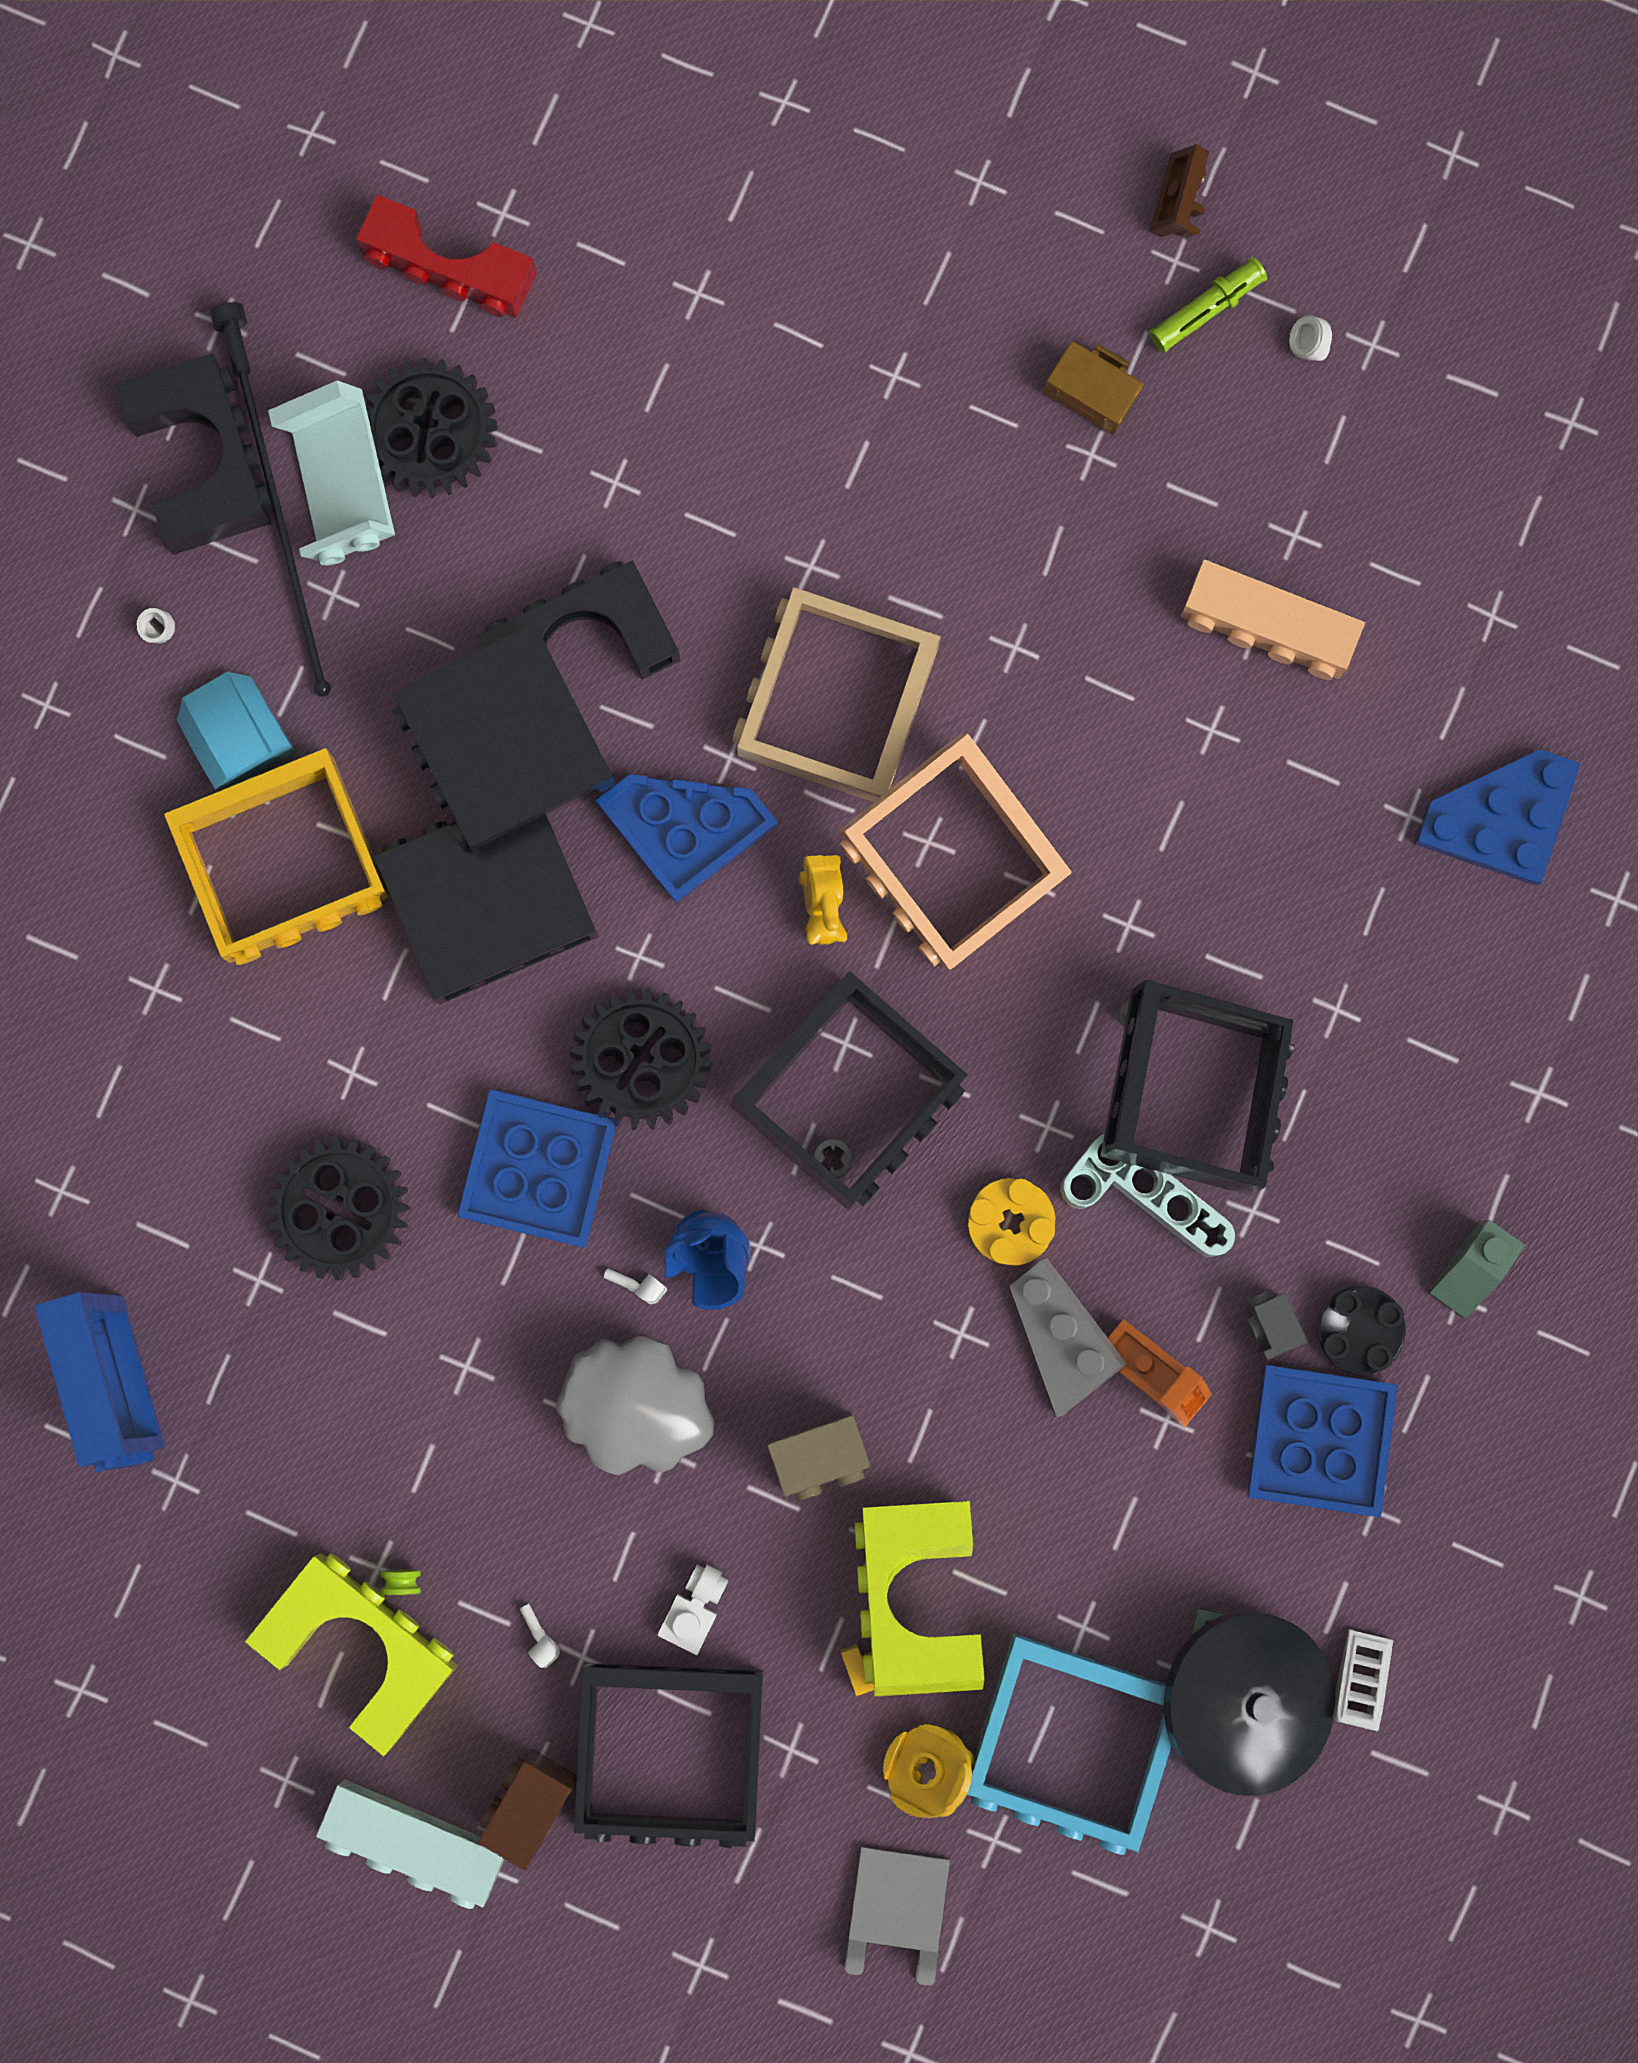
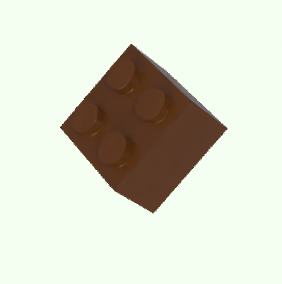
[477,1750,577,1871]

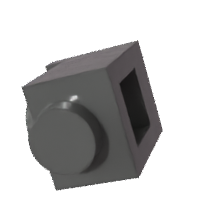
[1246,1289,1308,1360]

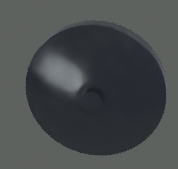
[1163,1611,1335,1796]

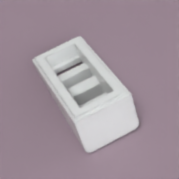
[1332,1629,1393,1731]

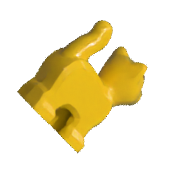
[798,855,847,945]

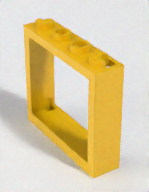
[164,748,390,965]

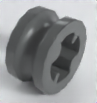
[813,1139,852,1179]

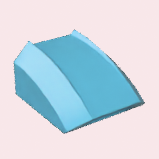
[177,672,296,792]

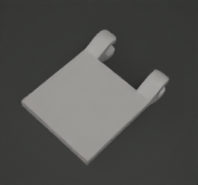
[845,1847,950,1986]

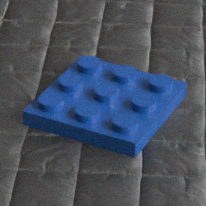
[457,1089,617,1249]
[1246,1365,1398,1518]

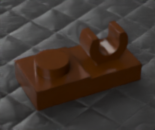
[1150,144,1209,238]

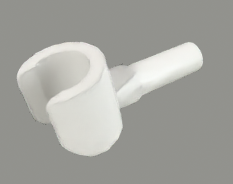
[604,1268,667,1304]
[520,1604,560,1668]

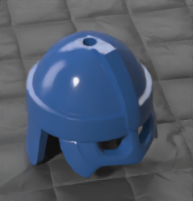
[664,1209,750,1310]

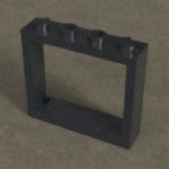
[731,971,968,1210]
[1101,979,1295,1195]
[574,1663,763,1848]

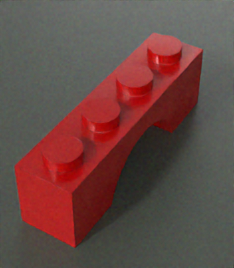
[356,194,537,319]

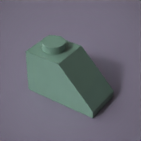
[1428,1220,1526,1319]

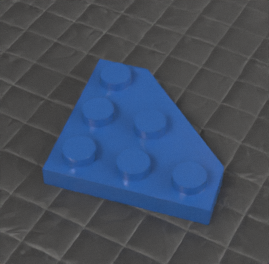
[1415,749,1581,886]
[596,774,778,904]

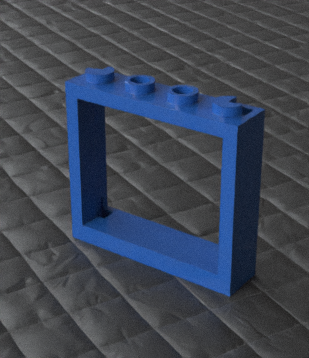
[34,1292,165,1473]

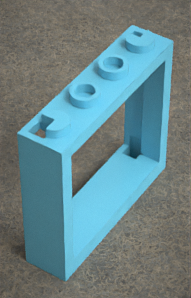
[967,1633,1172,1855]

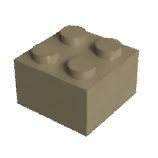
[768,1414,871,1501]

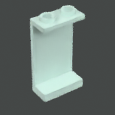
[268,381,395,565]

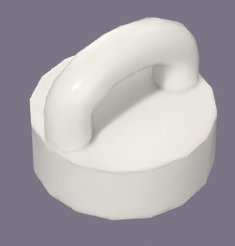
[1289,316,1332,361]

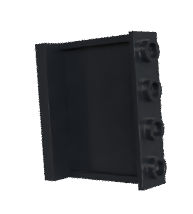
[391,623,616,855]
[374,814,599,1005]

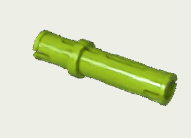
[1149,257,1267,353]

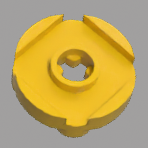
[967,1178,1056,1266]
[883,1724,974,1818]

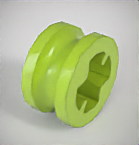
[380,1569,421,1595]

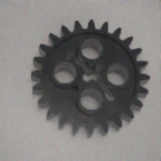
[365,358,499,498]
[570,989,712,1130]
[265,1137,411,1281]

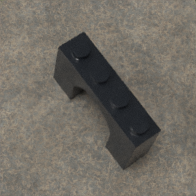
[115,353,273,555]
[478,560,681,680]

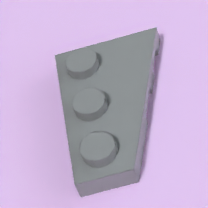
[1009,1258,1127,1418]

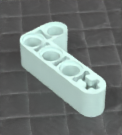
[1060,1134,1235,1257]

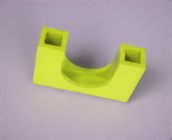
[854,1501,984,1696]
[245,1553,458,1756]

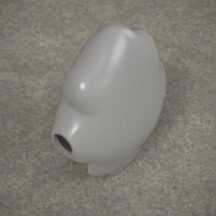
[556,1336,715,1476]

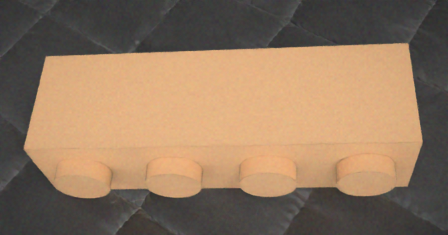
[1180,559,1365,680]

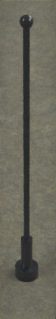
[210,302,331,697]

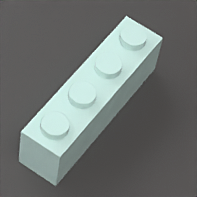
[316,1779,504,1909]

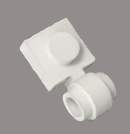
[657,1564,729,1655]

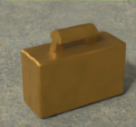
[1043,341,1144,435]

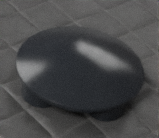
[1318,1286,1406,1374]

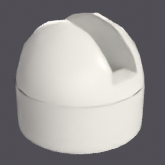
[137,608,175,644]

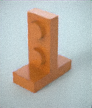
[1108,1319,1212,1428]

